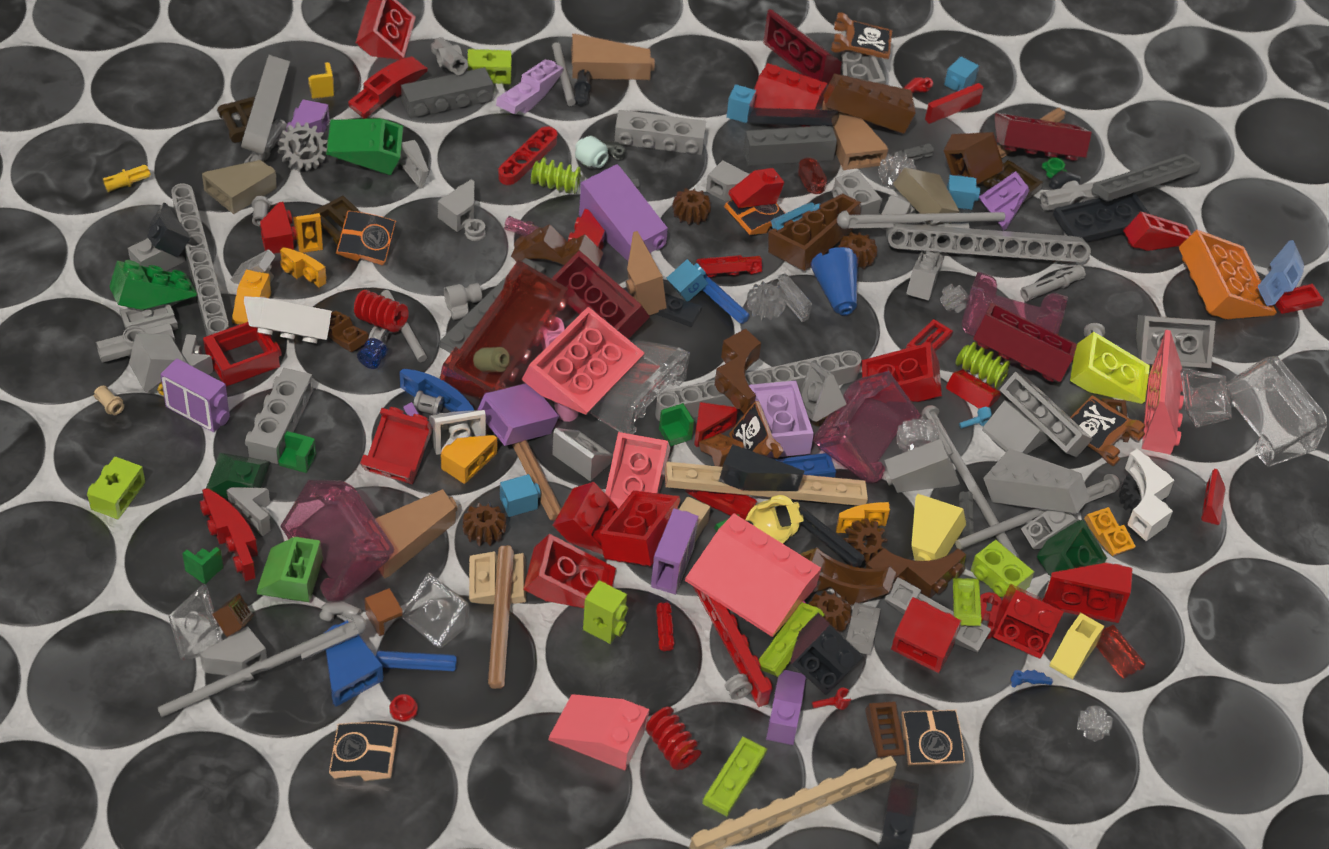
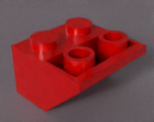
[553,482,619,555]
[992,583,1064,659]
[891,597,961,673]

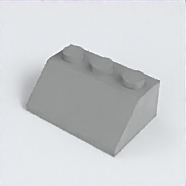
[1136,315,1215,368]

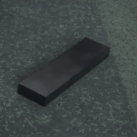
[748,108,839,126]

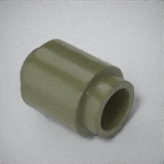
[473,347,510,372]

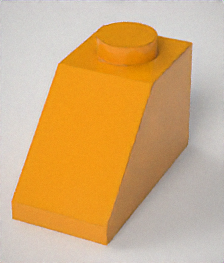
[293,213,323,253]
[232,269,271,325]
[441,435,497,484]

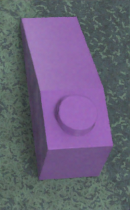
[766,670,806,745]

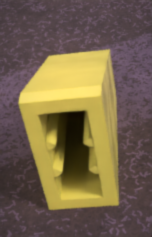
[912,494,966,561]

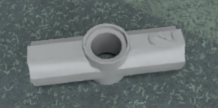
[431,37,468,75]
[1040,181,1100,211]
[96,323,175,363]

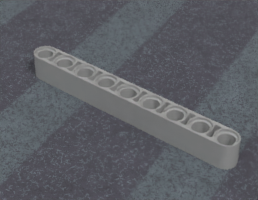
[171,184,229,336]
[886,223,1091,262]
[655,350,861,421]

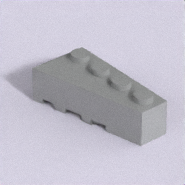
[841,30,886,85]

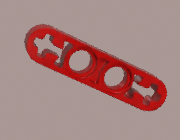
[498,126,557,185]

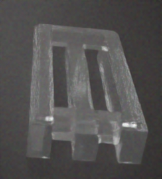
[776,273,812,322]

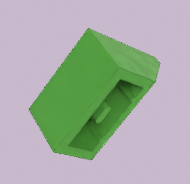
[257,537,323,602]

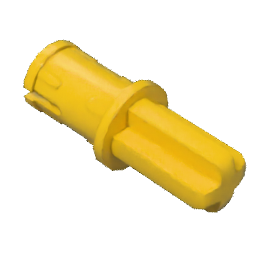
[103,165,151,192]

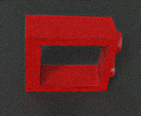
[203,322,282,387]

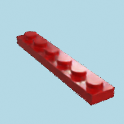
[693,586,772,708]

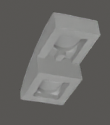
[846,603,880,655]

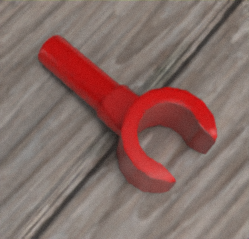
[812,688,852,710]

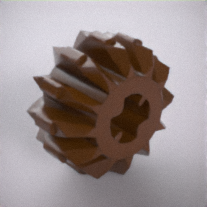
[672,187,711,225]
[838,232,878,270]
[463,502,506,546]
[843,518,888,563]
[808,590,852,633]

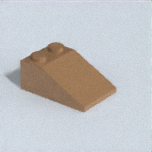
[625,231,666,315]

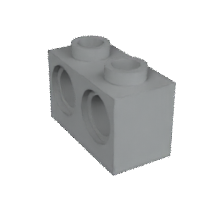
[832,170,882,215]

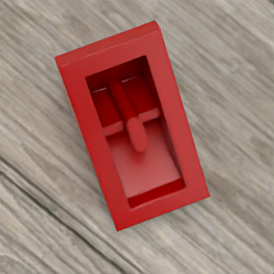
[694,402,738,448]

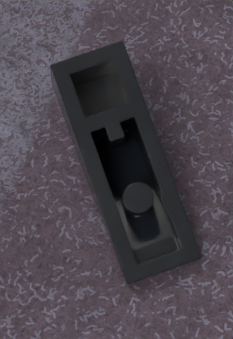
[147,202,191,257]
[719,444,805,491]
[878,778,919,849]

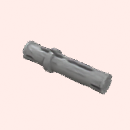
[244,119,287,163]
[1020,264,1086,302]

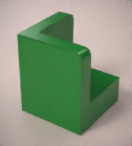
[659,403,694,447]
[278,431,316,473]
[182,547,224,584]

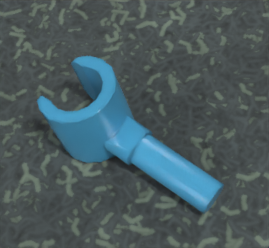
[959,407,992,429]

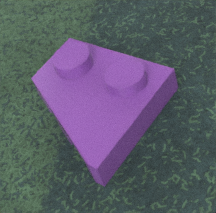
[979,172,1030,231]

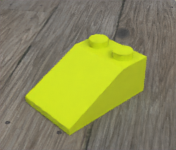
[1070,332,1150,404]

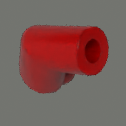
[903,77,933,94]

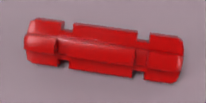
[656,602,674,651]

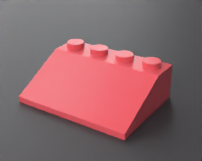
[522,307,645,415]
[1142,330,1185,455]
[685,514,821,637]

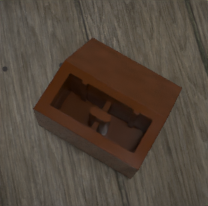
[944,132,1004,185]

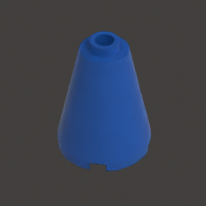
[811,247,857,315]

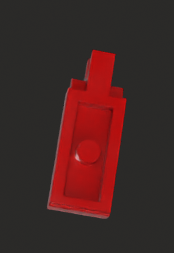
[696,255,762,277]
[685,489,757,520]

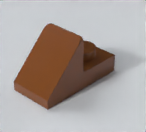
[699,434,744,467]

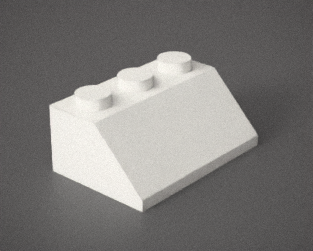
[244,296,332,343]

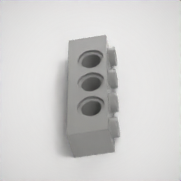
[614,110,706,155]
[245,367,313,464]
[1000,372,1093,457]

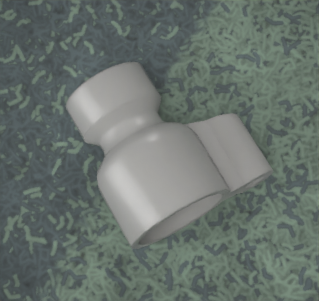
[444,283,482,320]

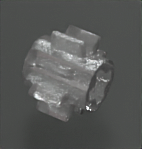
[940,283,969,314]
[1077,706,1112,740]

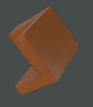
[365,588,403,636]

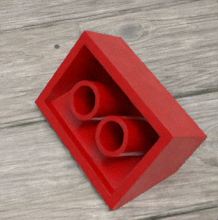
[355,0,416,60]
[753,63,827,127]

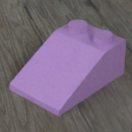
[749,380,814,458]

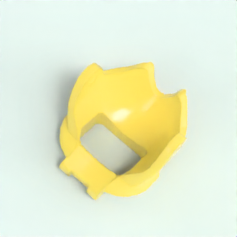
[745,495,804,544]

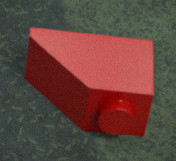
[728,168,785,208]

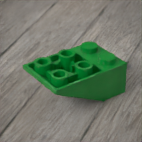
[326,118,403,175]
[109,260,197,310]

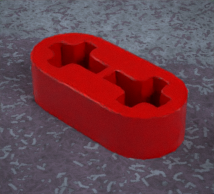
[980,592,1002,639]

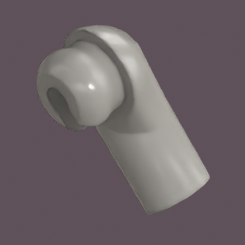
[319,601,362,622]

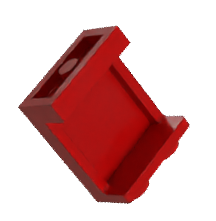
[360,407,433,485]

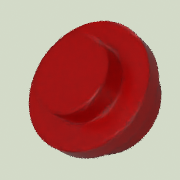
[389,694,417,722]

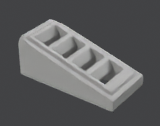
[398,140,429,189]

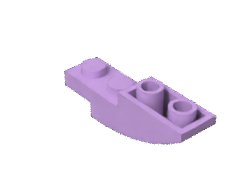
[496,59,563,114]

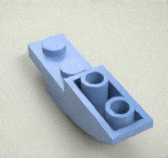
[1257,240,1304,306]

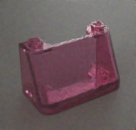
[962,272,1068,336]
[813,371,921,483]
[280,480,394,601]

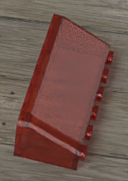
[440,260,568,399]

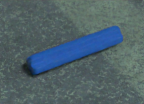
[702,274,749,324]
[375,651,457,671]

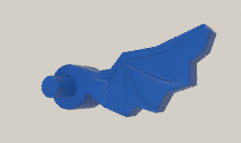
[1010,670,1053,688]

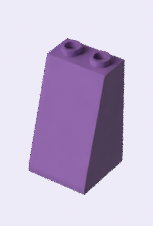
[579,164,668,261]

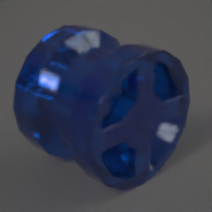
[357,338,388,369]

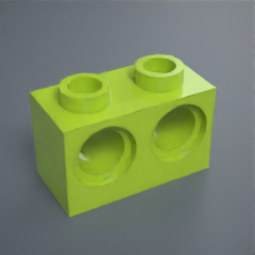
[971,540,1034,598]

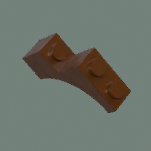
[511,224,603,266]
[714,328,761,414]
[800,548,896,606]
[866,548,966,598]

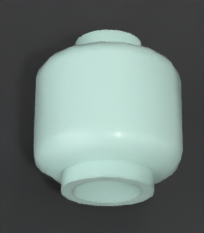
[575,136,608,169]

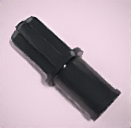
[574,70,591,105]

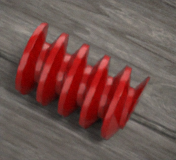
[354,289,409,332]
[646,706,701,770]

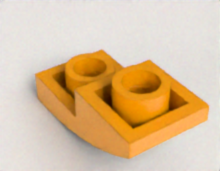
[280,248,326,288]
[836,502,890,534]
[1084,507,1136,556]

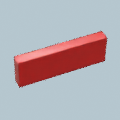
[925,83,984,124]

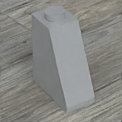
[883,439,960,493]

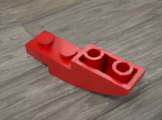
[348,56,428,119]
[199,488,258,581]

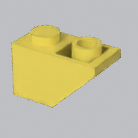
[1049,613,1104,680]

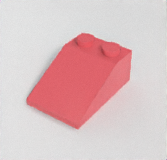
[605,432,670,508]
[549,694,649,771]

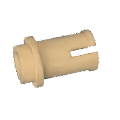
[93,386,124,415]

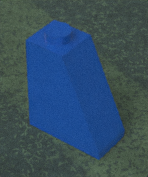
[324,620,383,707]

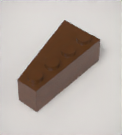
[824,74,916,134]
[768,193,861,271]

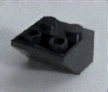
[790,612,864,695]

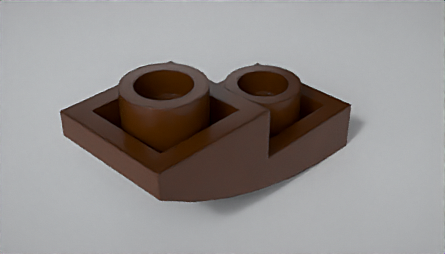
[327,311,369,352]

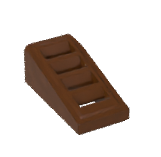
[212,593,254,637]
[865,701,905,758]

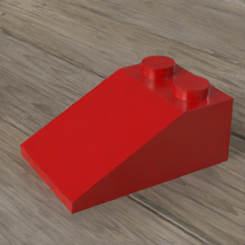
[861,342,942,402]
[599,490,680,566]
[523,534,616,608]
[1043,563,1133,623]

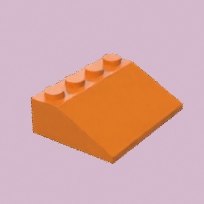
[1179,230,1277,319]

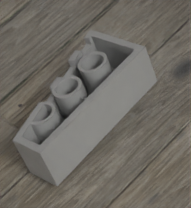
[983,448,1090,513]

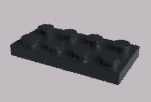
[1053,192,1150,242]

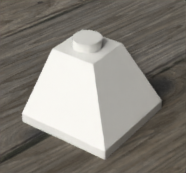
[429,410,486,455]

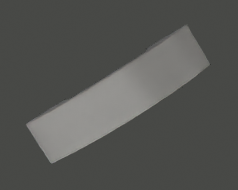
[885,577,991,652]

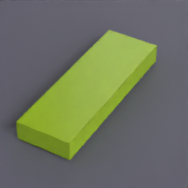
[953,578,981,626]
[759,602,825,677]
[702,737,767,816]

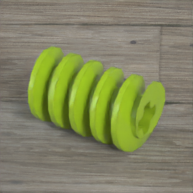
[531,157,581,195]
[955,341,1010,389]

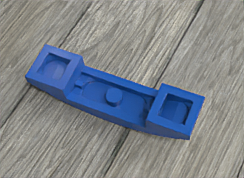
[400,369,475,412]

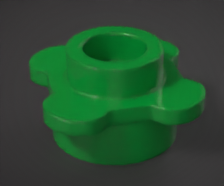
[1042,158,1066,178]

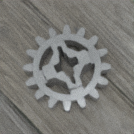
[277,122,327,172]

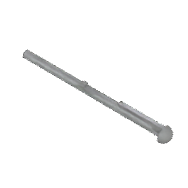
[837,211,1005,229]
[921,405,1019,558]
[955,474,1120,550]
[157,614,366,717]

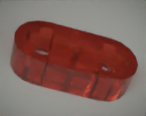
[798,158,827,194]

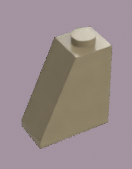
[202,160,277,214]
[893,168,960,224]

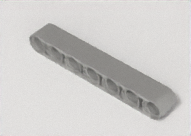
[241,55,290,154]

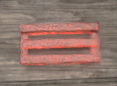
[1096,625,1146,679]

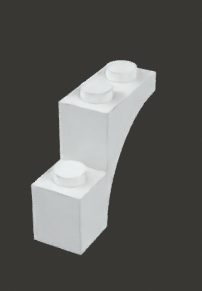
[1125,449,1174,541]

